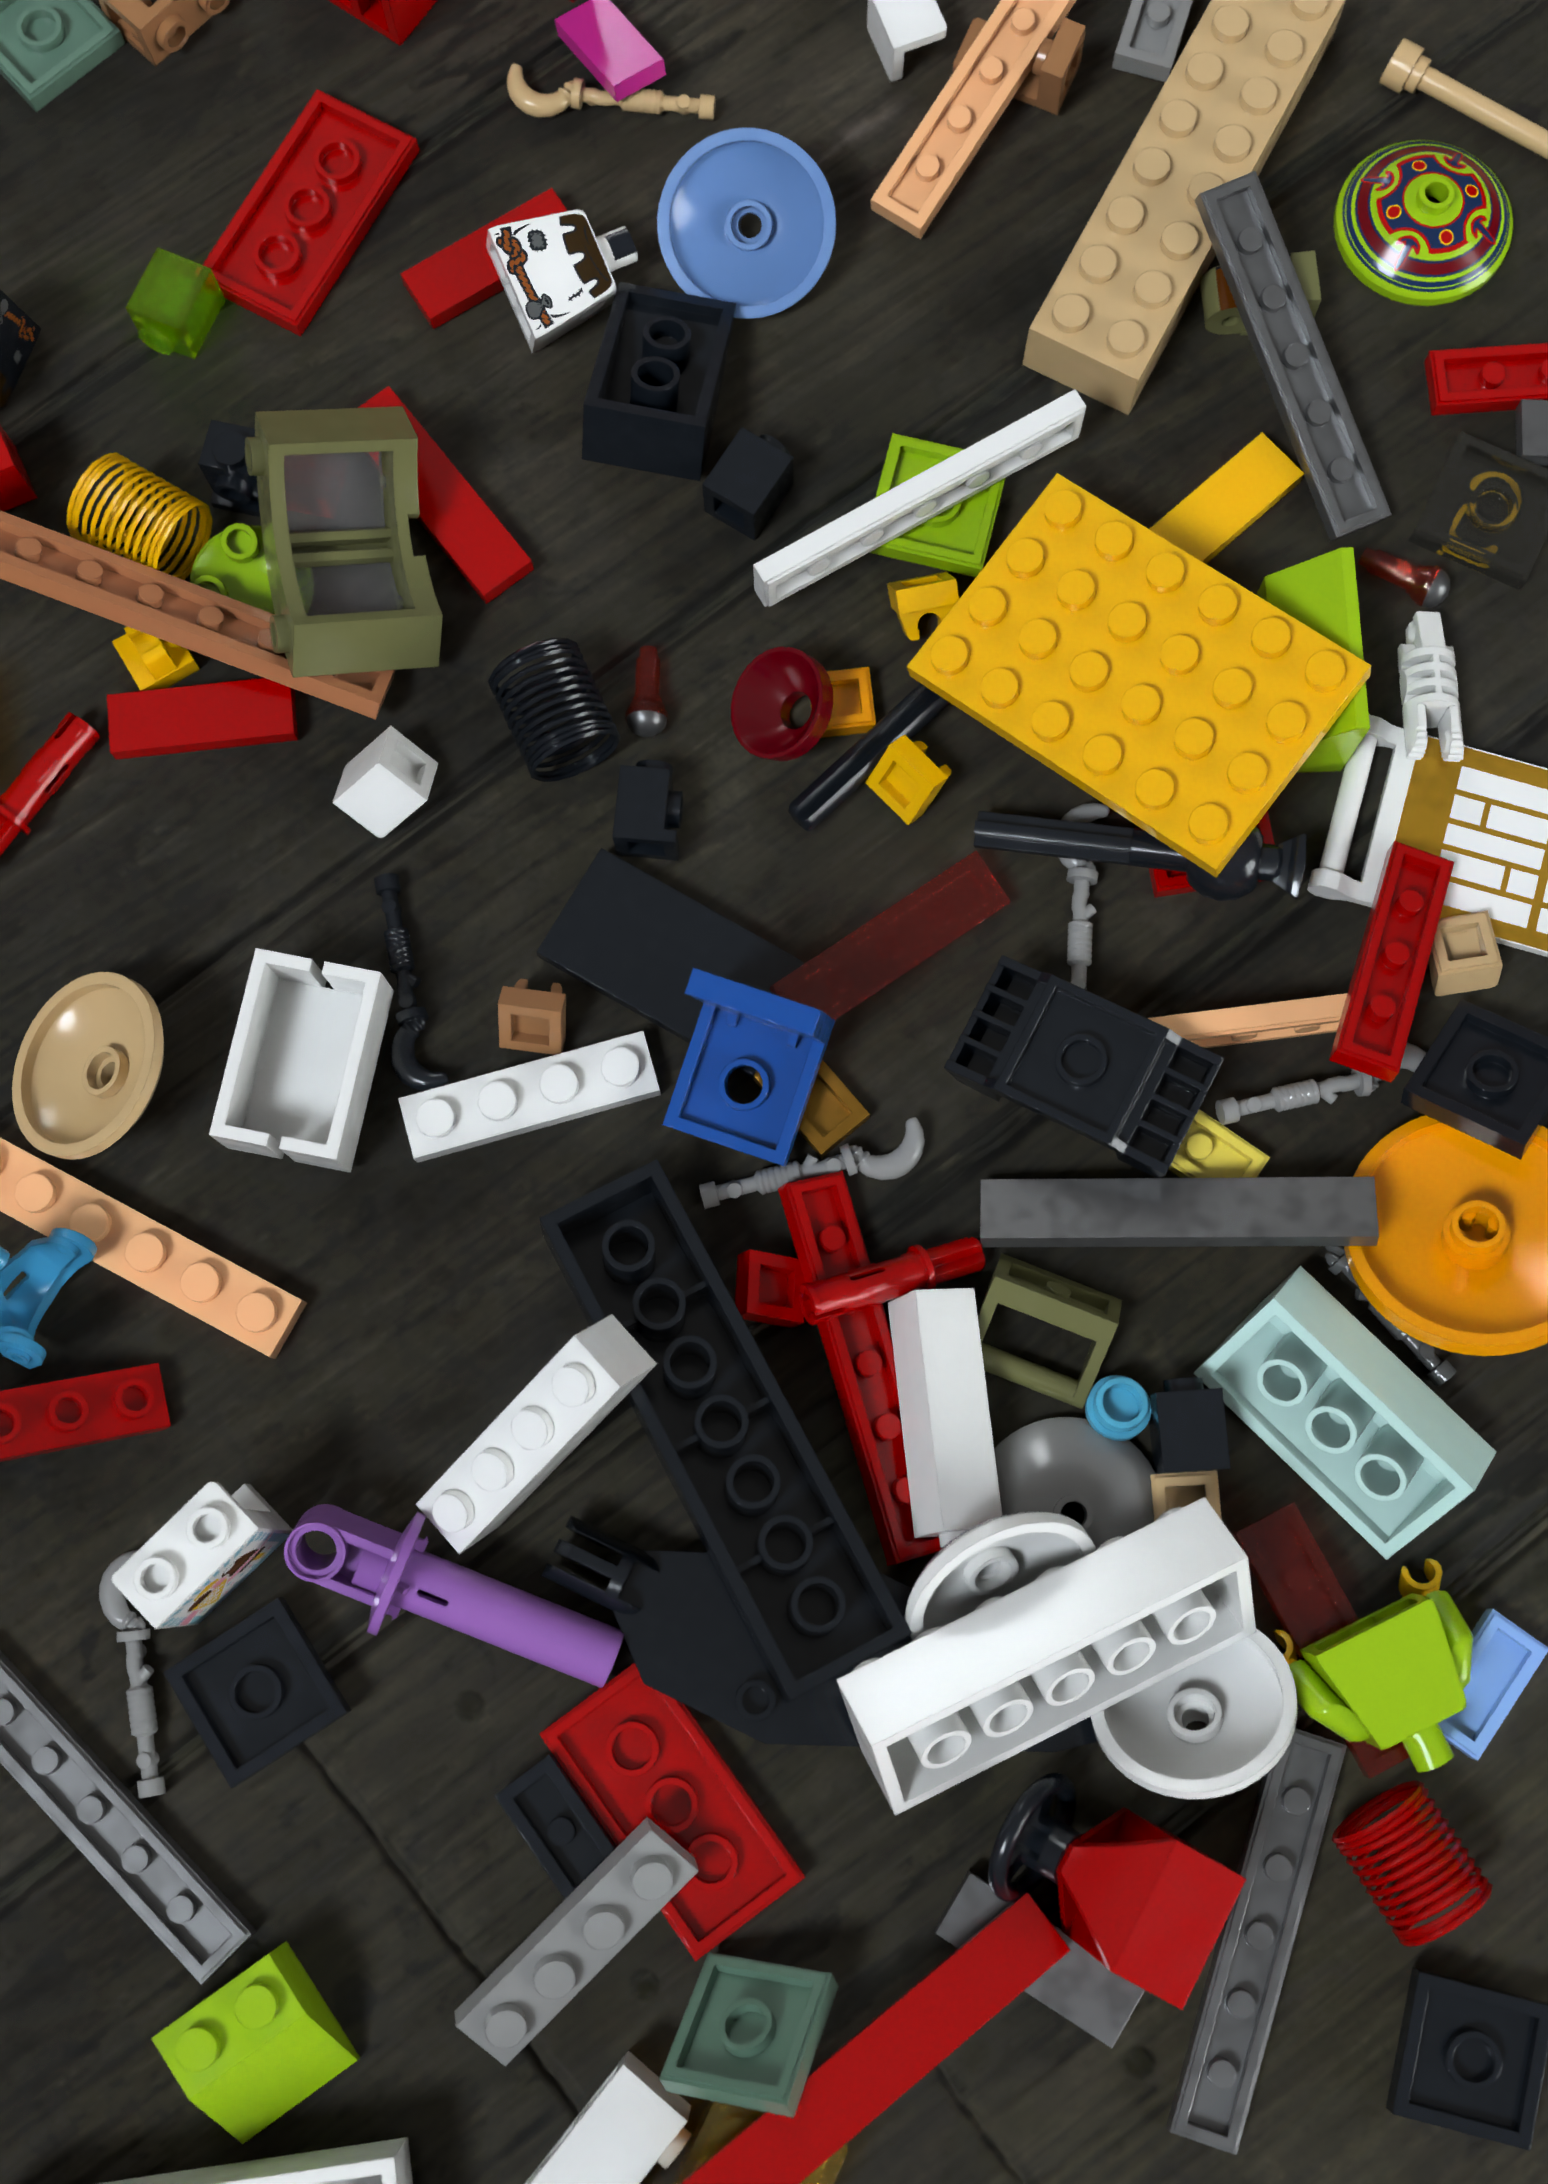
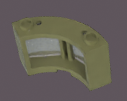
[245,406,443,678]

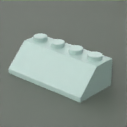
[1194,1265,1496,1560]

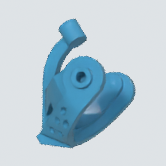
[0,1228,98,1369]

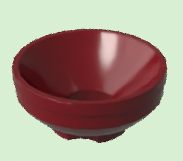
[731,646,833,762]

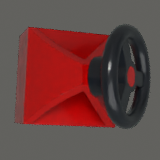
[988,1773,1246,2010]

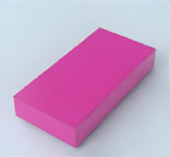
[554,0,666,102]

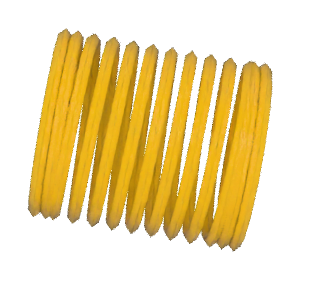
[66,452,213,580]

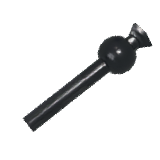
[974,811,1307,901]

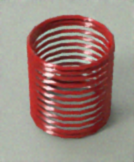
[1332,1780,1493,1947]

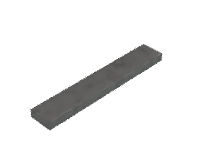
[1195,171,1392,542]
[980,1177,1379,1247]
[0,1650,257,1985]
[1166,1728,1347,2155]

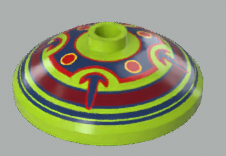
[1334,140,1513,306]

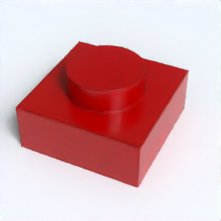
[735,1249,805,1328]

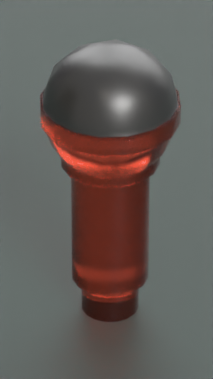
[1358,547,1450,608]
[625,646,668,738]

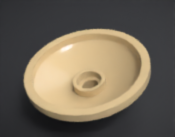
[12,972,164,1160]

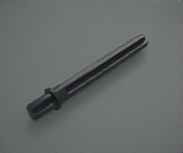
[788,683,950,831]

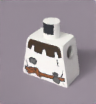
[486,209,638,353]

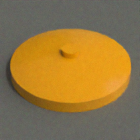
[1344,1115,1548,1356]

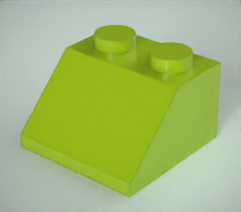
[151,1941,360,2144]

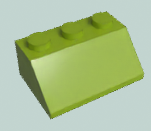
[1256,547,1370,773]

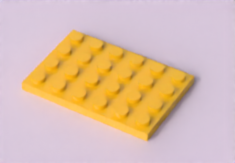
[907,473,1372,878]

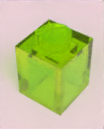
[125,247,225,359]

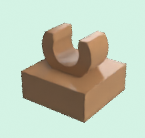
[498,979,566,1055]

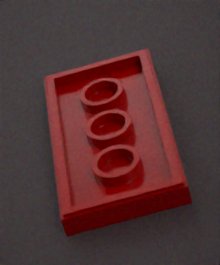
[196,89,420,337]
[539,1663,805,1962]

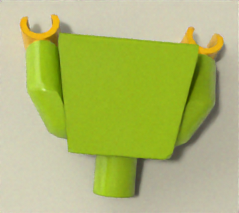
[1274,1559,1473,1773]

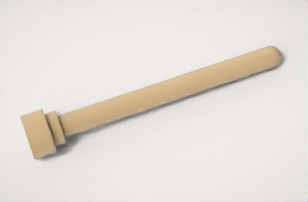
[1379,37,1548,160]

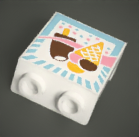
[112,1482,293,1629]

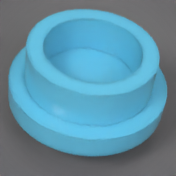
[1085,1375,1151,1441]

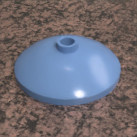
[657,128,837,319]

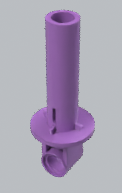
[284,1504,624,1688]

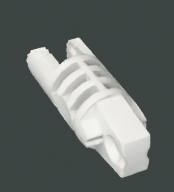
[1397,611,1464,762]

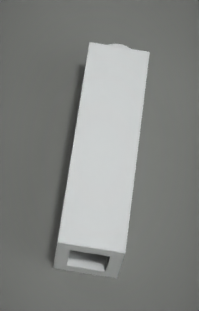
[888,1288,1002,1548]

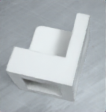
[867,0,947,83]
[332,726,438,838]

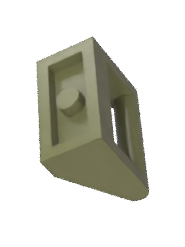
[977,1253,1122,1409]

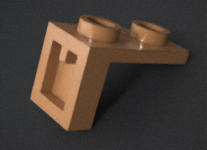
[98,0,230,66]
[953,18,1086,115]

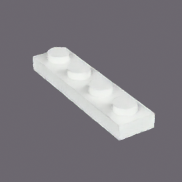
[398,1031,661,1163]

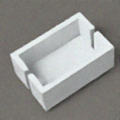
[209,948,394,1173]

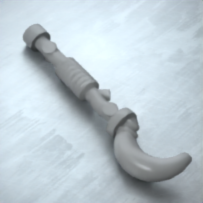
[1058,803,1110,990]
[1215,1043,1426,1125]
[699,1117,925,1209]
[99,1551,166,1798]

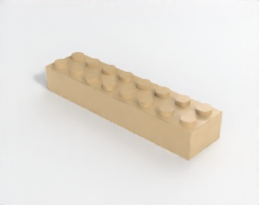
[1022,0,1346,415]

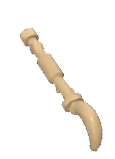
[507,63,716,120]

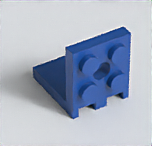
[662,968,835,1166]

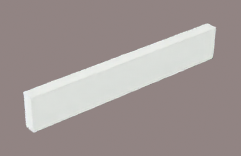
[753,389,1086,607]

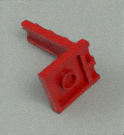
[0,1363,171,1462]

